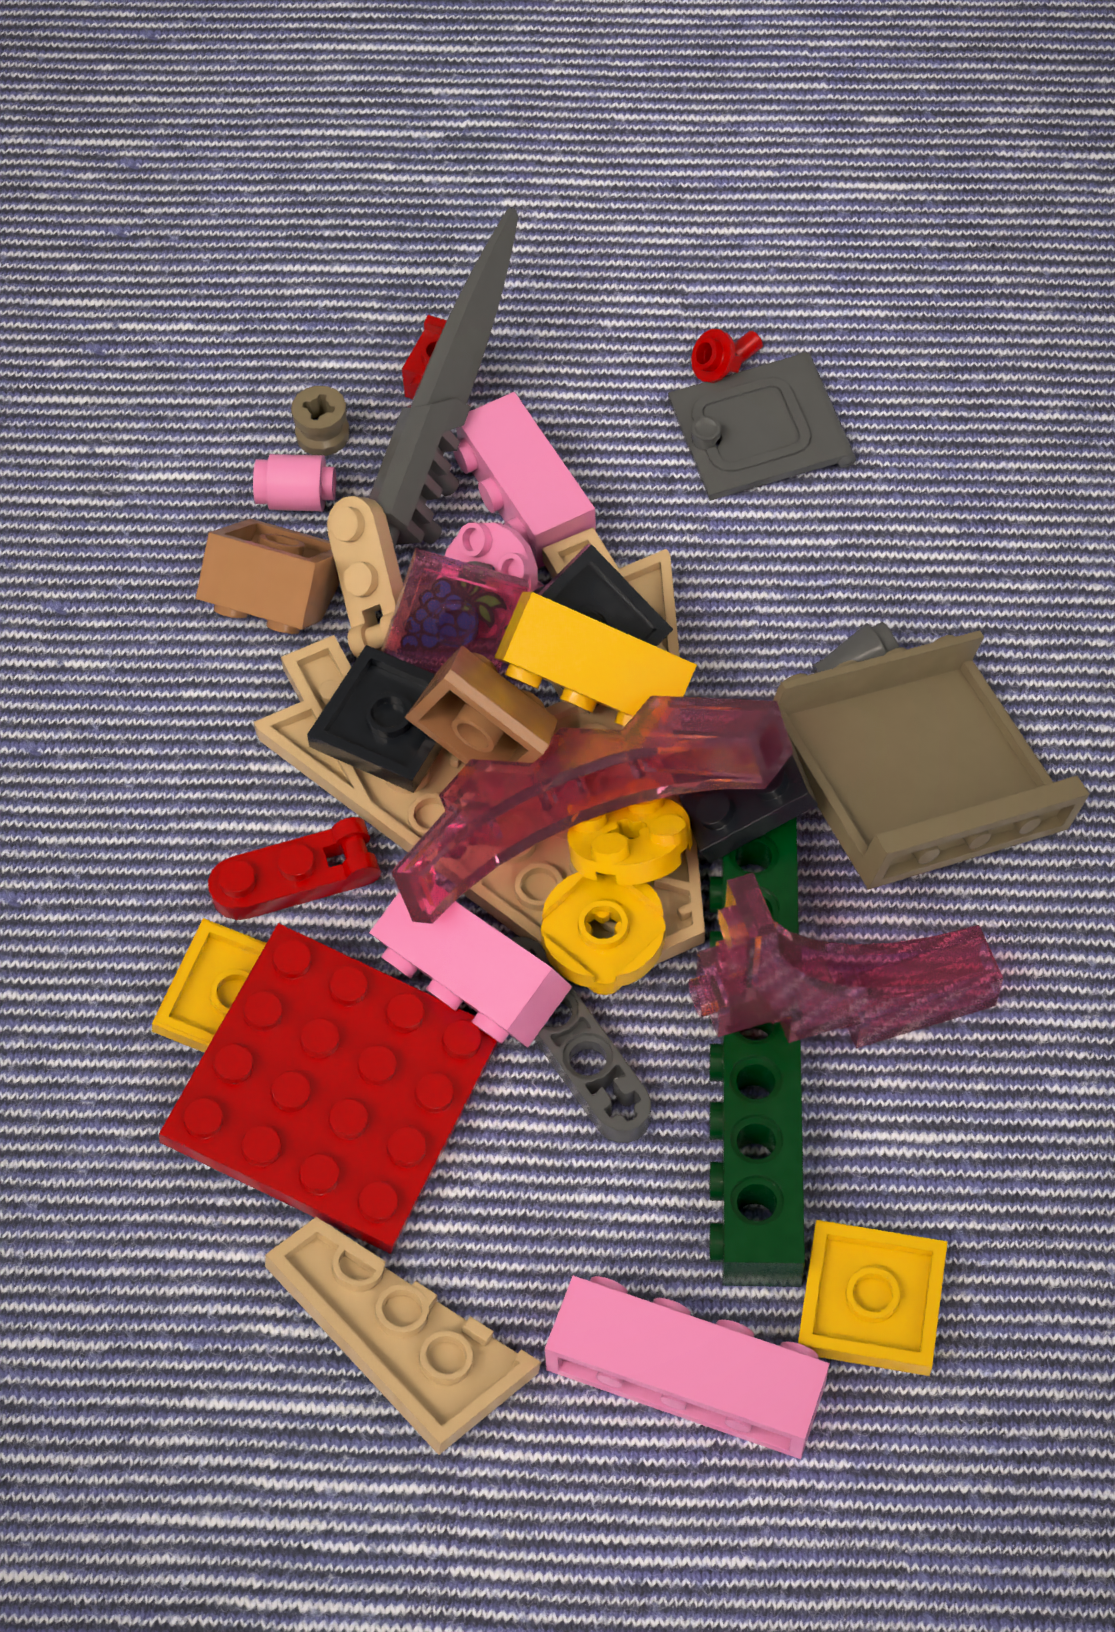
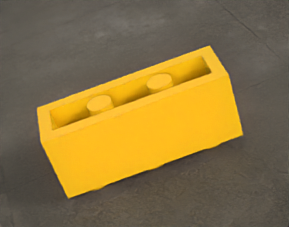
[494,592,697,736]

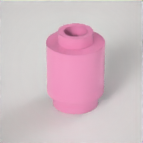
[253,454,336,512]

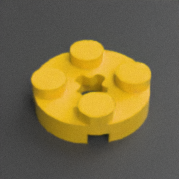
[567,784,693,885]
[541,872,666,995]

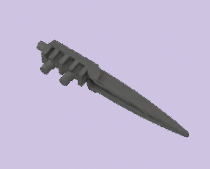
[369,207,518,549]

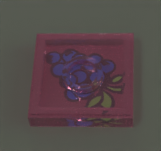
[381,548,529,674]

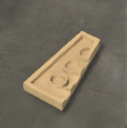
[265,1217,541,1455]

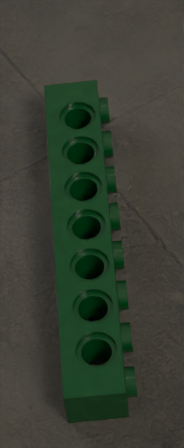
[709,817,805,1287]

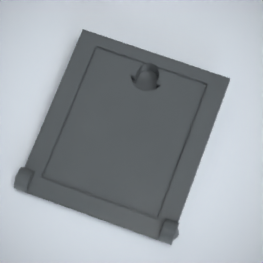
[668,352,856,501]

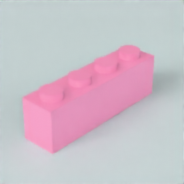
[545,1275,830,1459]

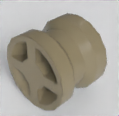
[291,386,350,456]

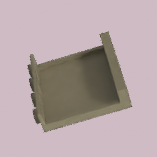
[771,630,1090,890]

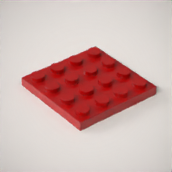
[159,923,498,1254]

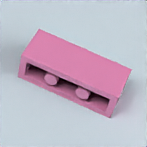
[453,392,596,569]
[369,872,572,1048]

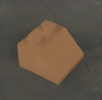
[196,518,340,634]
[405,645,558,791]

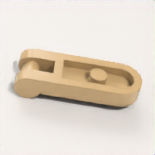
[327,496,410,658]

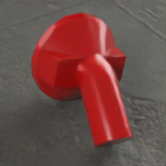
[691,329,763,383]

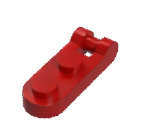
[208,817,381,920]

